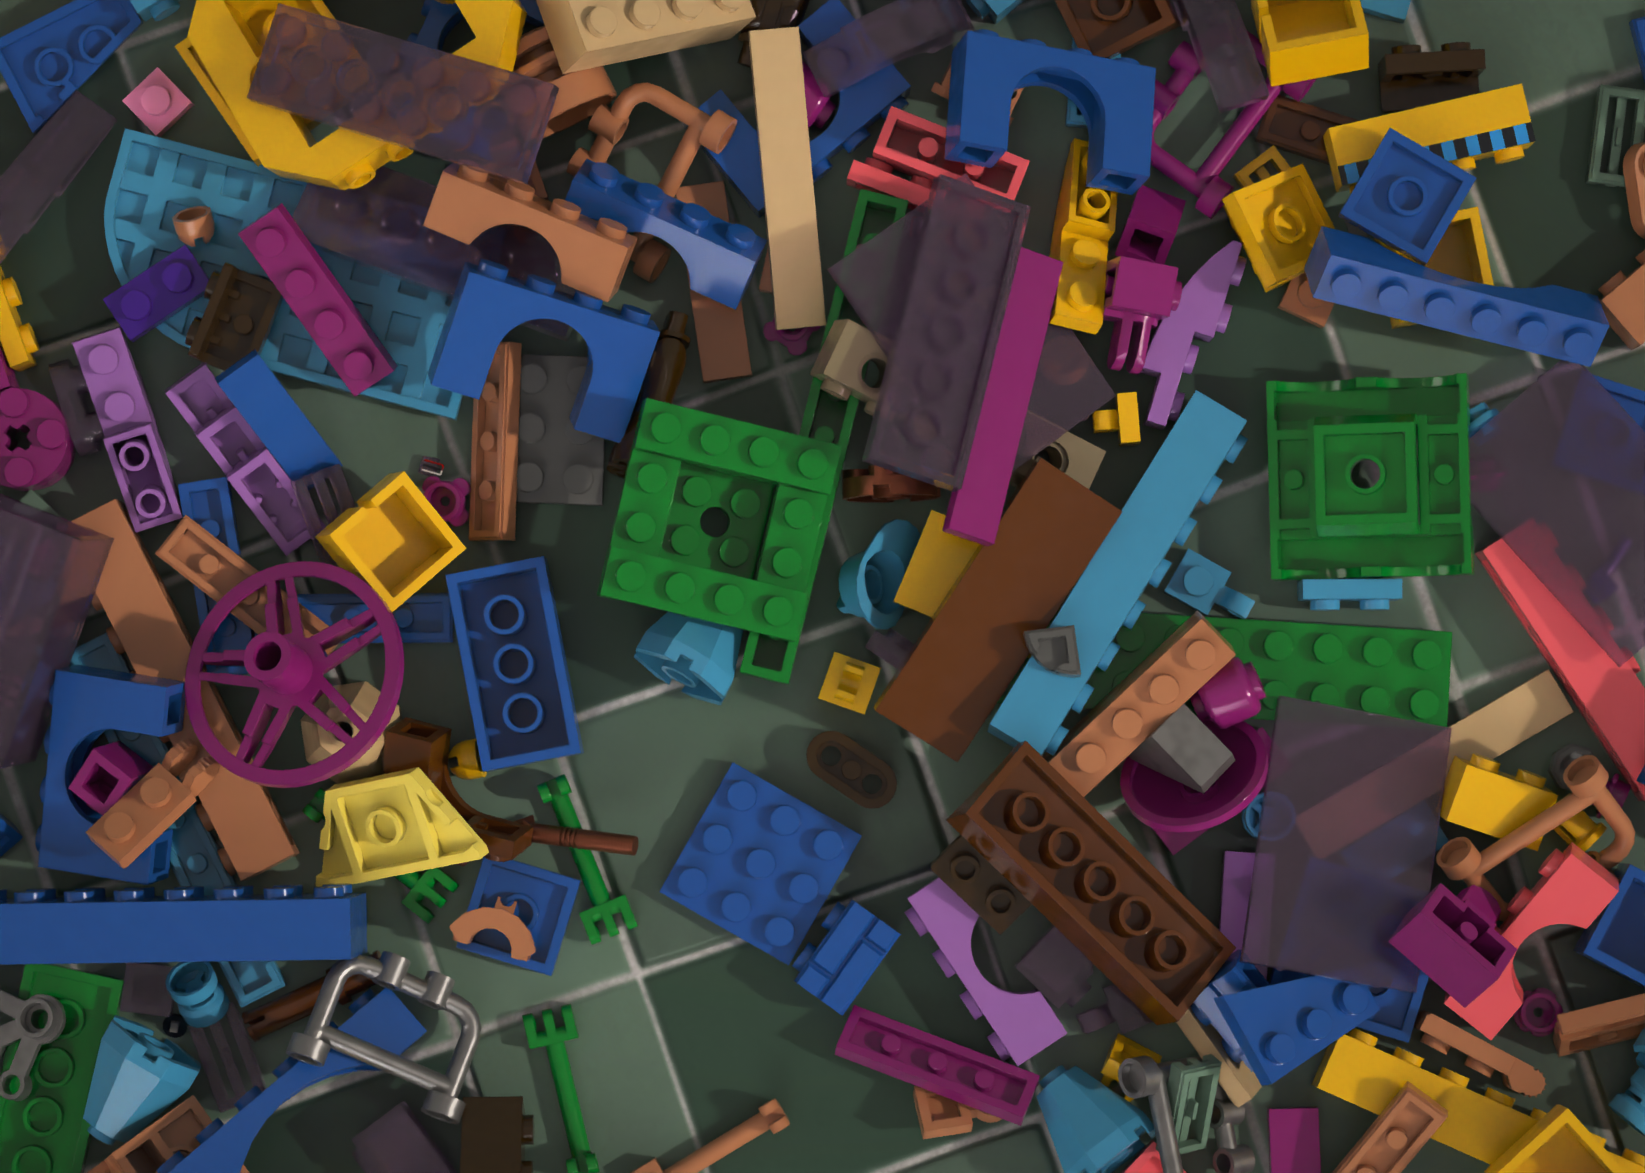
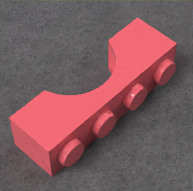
[1444,842,1619,1041]

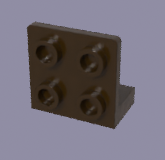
[931,834,1032,935]

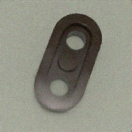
[806,731,897,809]

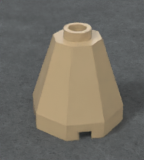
[300,681,402,784]

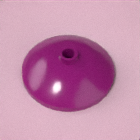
[1120,715,1269,832]

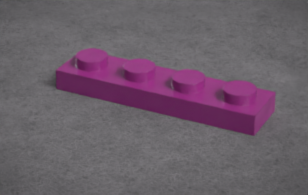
[238,203,398,397]
[835,1005,1040,1126]

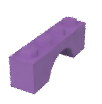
[904,877,1067,1066]

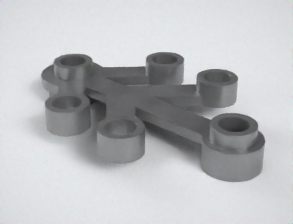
[0,985,66,1101]

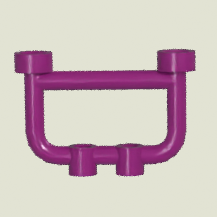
[1151,25,1317,219]

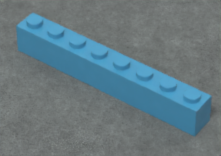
[987,390,1248,756]

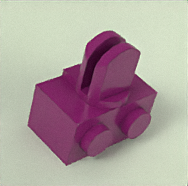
[1103,256,1182,375]
[1388,883,1517,1008]

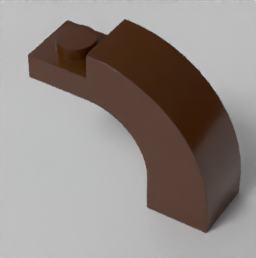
[383,717,533,867]

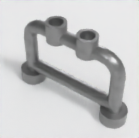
[286,951,481,1124]
[1118,1056,1255,1173]

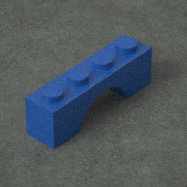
[565,159,767,310]

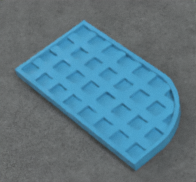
[104,128,508,421]

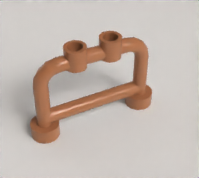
[567,82,737,283]
[1436,755,1635,922]

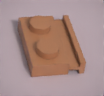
[1553,993,1645,1057]

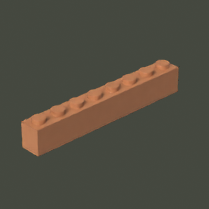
[62,499,300,881]

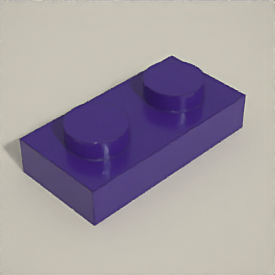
[103,244,209,342]

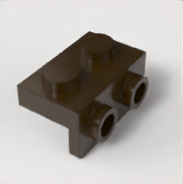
[1378,42,1486,113]
[185,262,283,371]

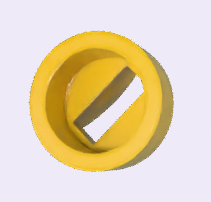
[448,738,487,780]

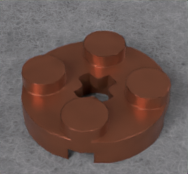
[842,464,941,503]

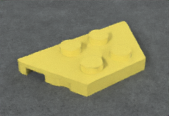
[315,767,489,887]

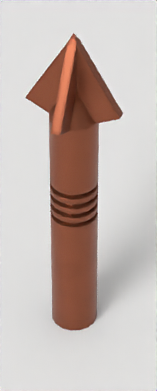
[513,815,638,856]

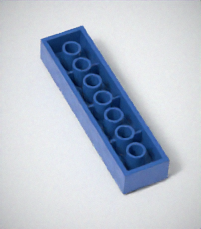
[0,883,367,965]

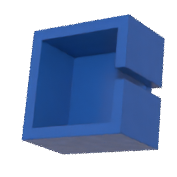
[1573,863,1645,989]

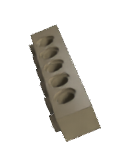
[810,319,1106,489]

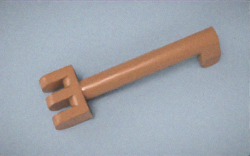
[630,1098,790,1173]

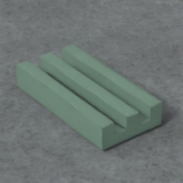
[1585,84,1645,189]
[1156,1054,1222,1154]

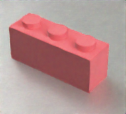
[872,106,1030,215]

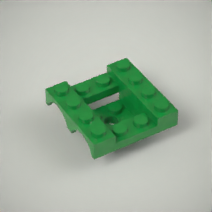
[1266,373,1474,581]
[597,398,842,642]

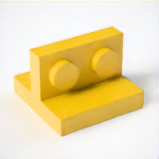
[1222,163,1335,292]

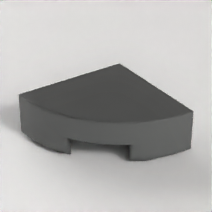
[1023,625,1081,678]

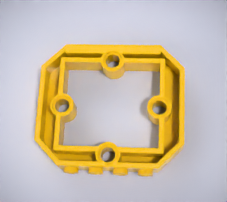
[187,0,527,191]

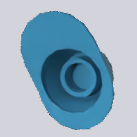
[836,519,921,630]

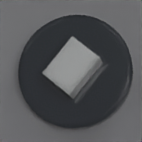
[163,1013,188,1038]

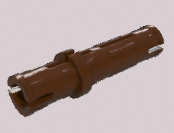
[242,950,381,1042]

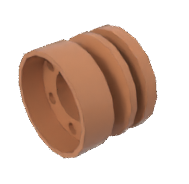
[500,25,617,142]

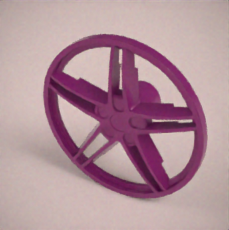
[185,561,404,788]

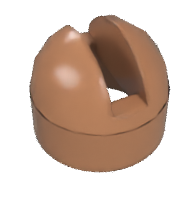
[172,206,215,247]

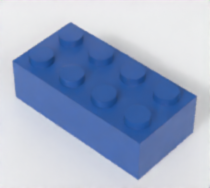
[445,556,584,772]

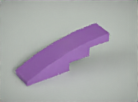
[164,363,326,556]

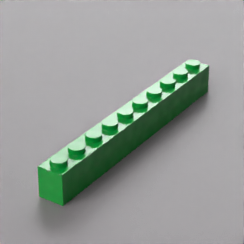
[740,189,909,686]

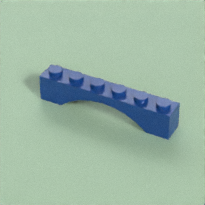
[1304,226,1610,367]
[156,988,427,1173]

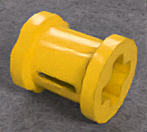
[1553,793,1607,852]

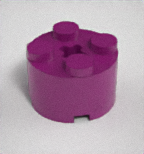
[0,387,76,491]

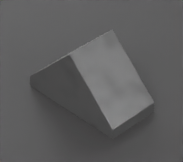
[1129,704,1235,794]

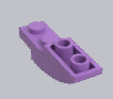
[1141,240,1247,430]
[72,326,183,533]

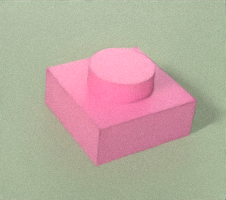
[122,67,194,137]

